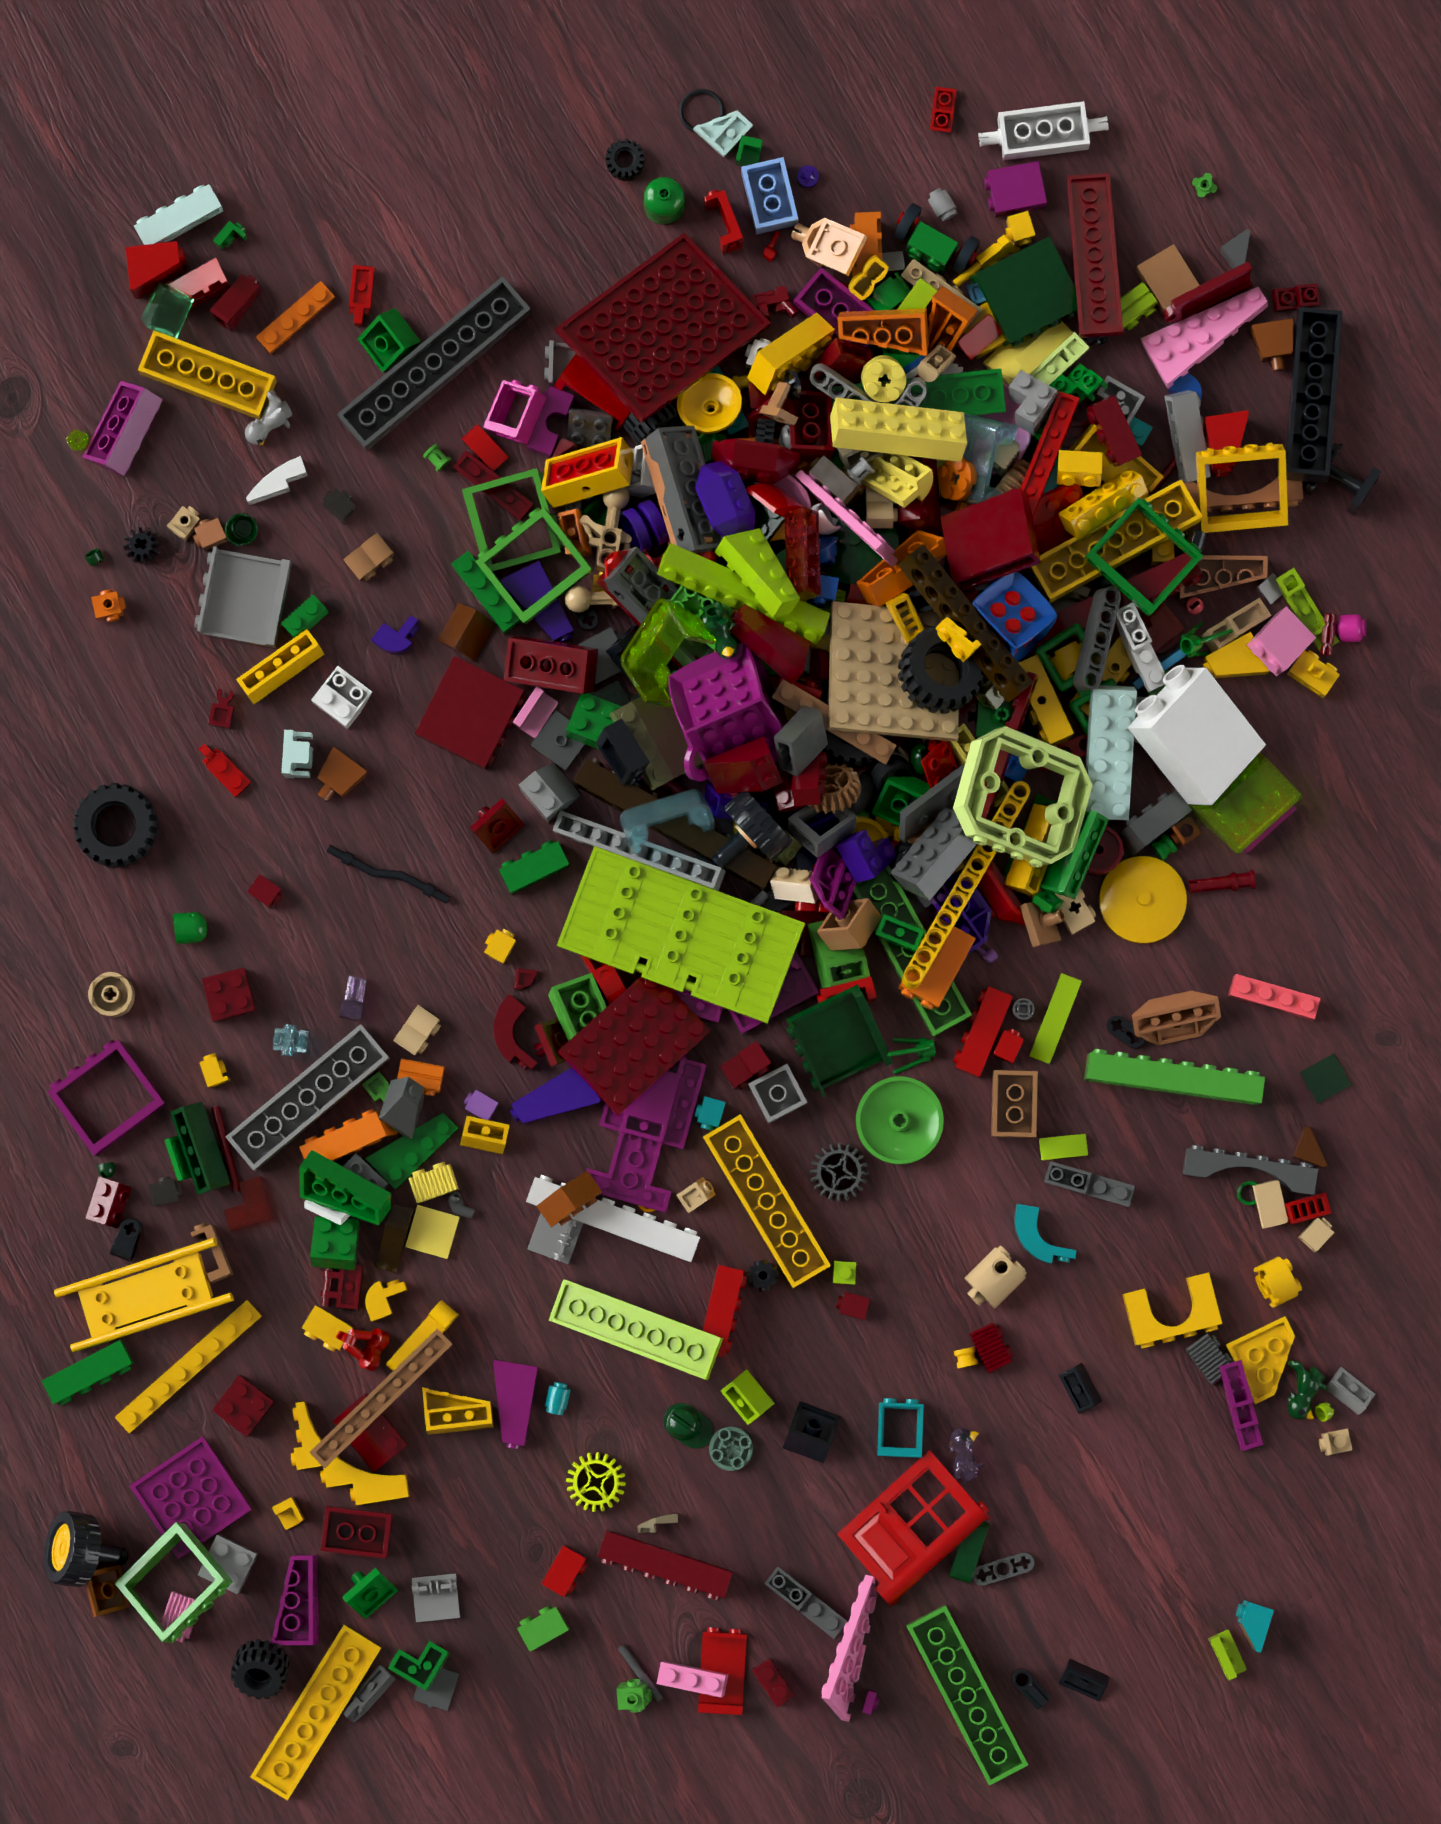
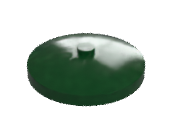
[814,500,900,586]

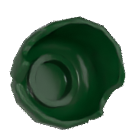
[225,513,259,546]
[909,742,930,776]

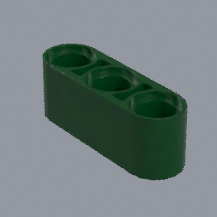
[949,1521,989,1584]

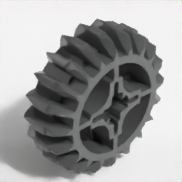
[809,1143,869,1202]

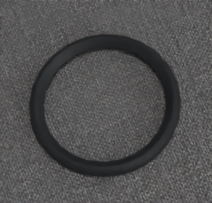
[679,89,724,133]

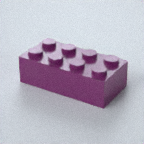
[793,267,874,348]

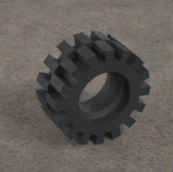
[606,139,645,181]
[755,418,776,444]

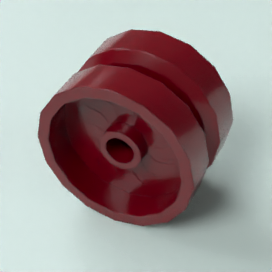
[1087,827,1124,876]

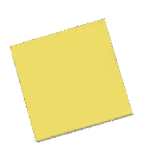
[405,1205,460,1259]

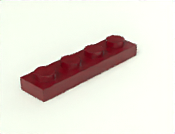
[453,450,534,521]

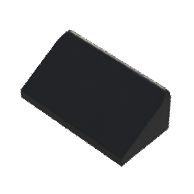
[1059,1363,1102,1414]
[1059,1659,1110,1701]

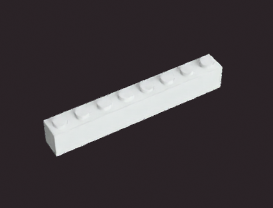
[526,1175,700,1262]

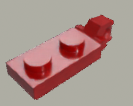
[349,265,375,327]
[198,743,251,798]

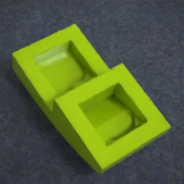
[1039,1134,1088,1160]

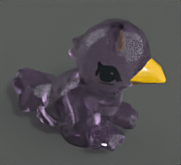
[939,1427,985,1484]

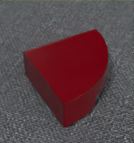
[514,968,538,990]

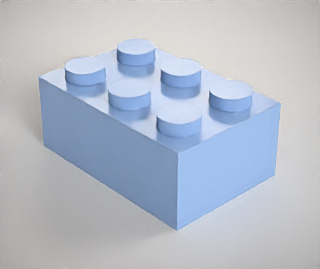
[741,157,798,235]

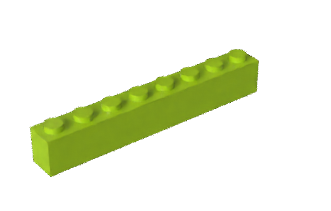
[657,543,830,645]

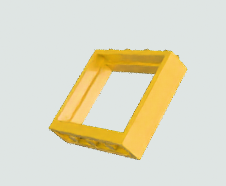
[1196,442,1288,533]

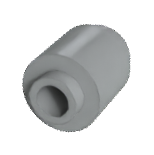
[928,188,957,222]

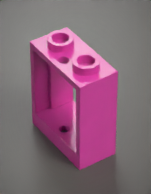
[483,380,547,445]

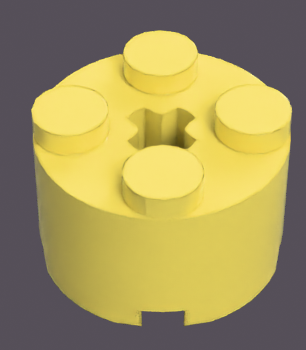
[861,355,906,402]

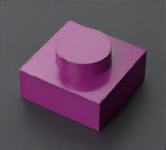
[862,1690,879,1715]

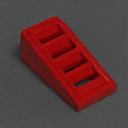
[1285,1192,1332,1225]

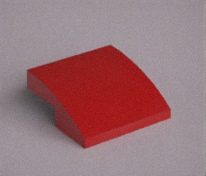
[746,483,806,518]

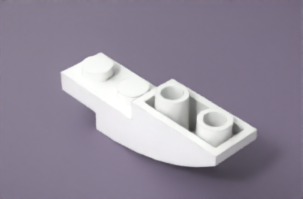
[1116,602,1166,692]

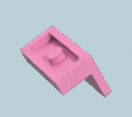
[513,686,558,738]

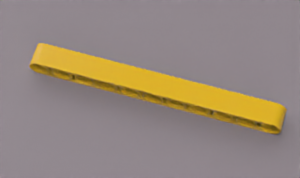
[902,781,1030,989]

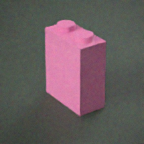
[1247,606,1316,677]

